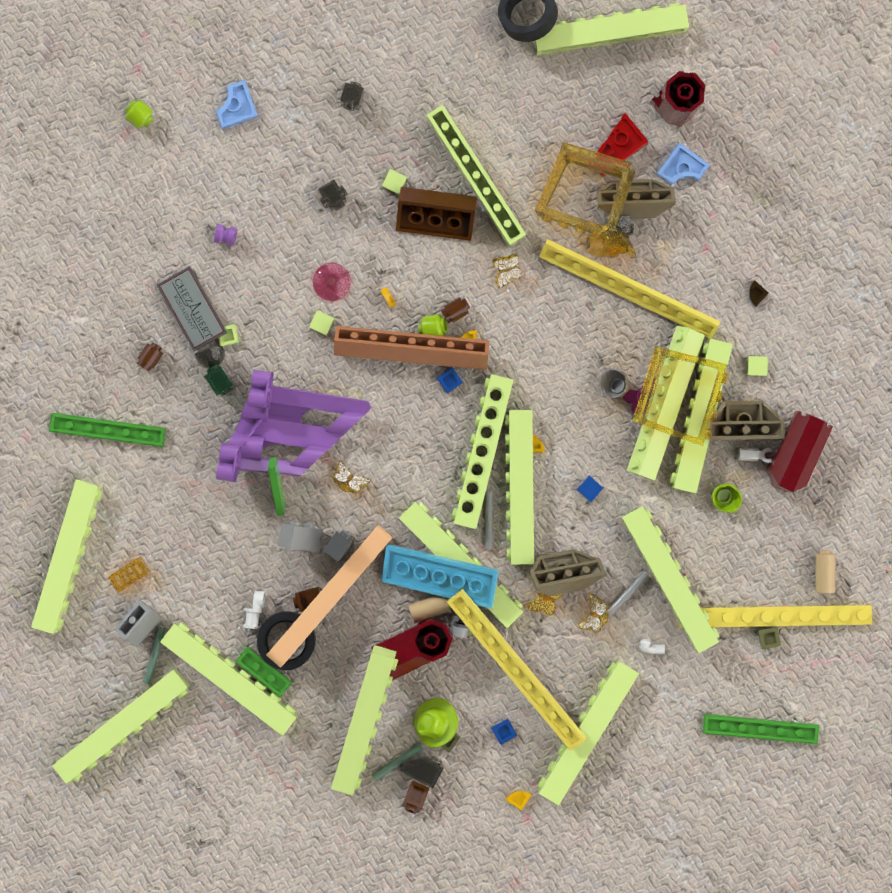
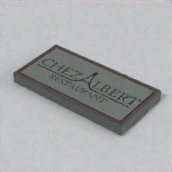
[157,266,228,352]

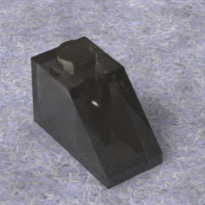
[399,756,444,788]

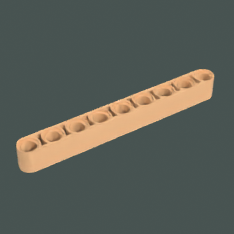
[266,525,393,668]

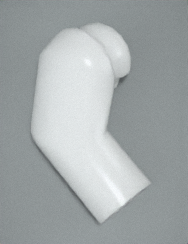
[639,639,665,654]

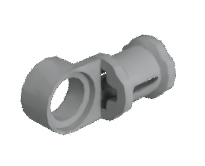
[449,613,469,638]

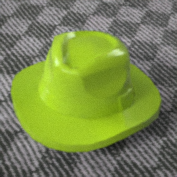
[413,698,458,748]

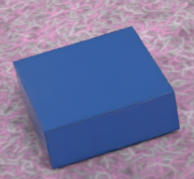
[437,367,463,394]
[576,475,603,502]
[491,718,517,745]

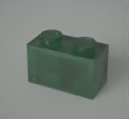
[204,365,237,397]

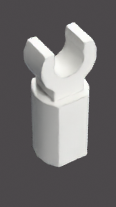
[738,447,772,463]

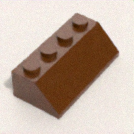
[396,187,477,241]

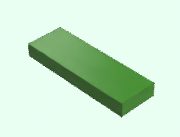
[268,457,286,516]
[235,646,292,697]

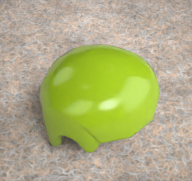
[711,483,742,513]

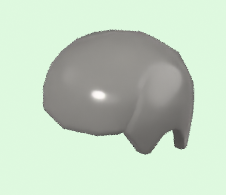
[599,368,630,399]

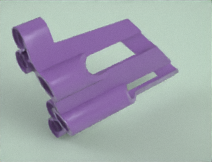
[216,369,372,482]

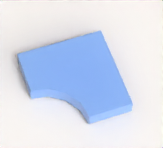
[215,80,258,130]
[656,143,710,186]

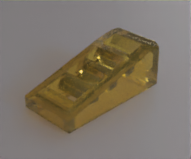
[108,556,151,593]

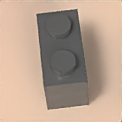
[323,530,354,562]

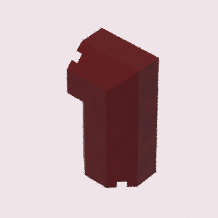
[650,71,706,127]
[766,411,833,492]
[371,618,453,680]

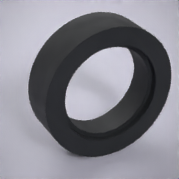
[498,0,558,42]
[257,611,316,670]

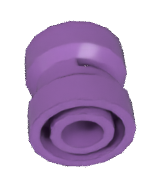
[214,224,237,246]

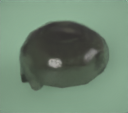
[194,346,226,368]

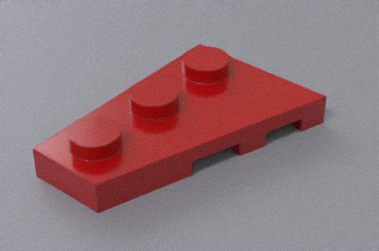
[591,113,648,178]

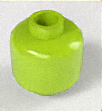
[124,100,153,129]
[418,314,448,336]

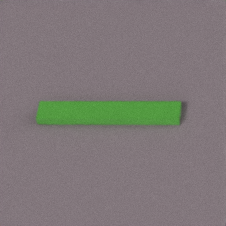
[49,413,166,447]
[702,714,819,744]

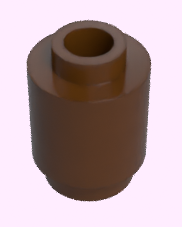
[441,297,470,323]
[137,342,164,372]

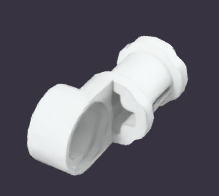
[243,591,266,629]

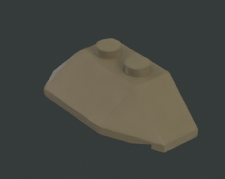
[597,179,676,219]
[707,400,785,440]
[529,549,607,596]

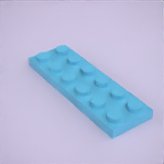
[381,544,499,609]

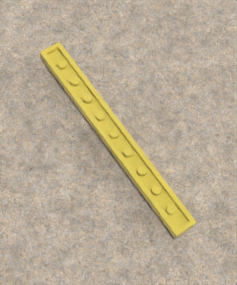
[539,239,720,339]
[447,589,587,751]
[679,605,872,628]

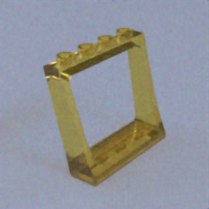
[535,142,635,239]
[633,346,729,447]

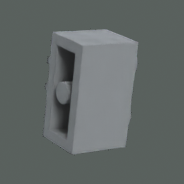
[278,520,323,552]
[114,600,162,647]

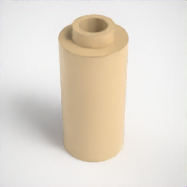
[816,550,835,593]
[408,595,451,623]

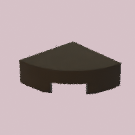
[749,280,769,307]

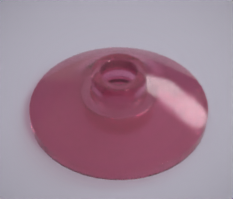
[313,263,351,301]

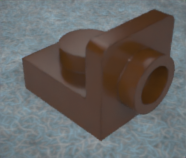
[293,586,320,612]
[402,781,429,814]

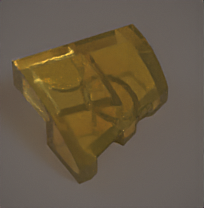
[586,232,636,258]

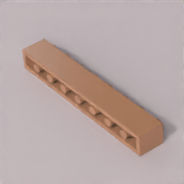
[334,326,489,370]

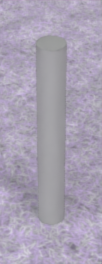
[485,492,493,549]
[604,572,649,619]

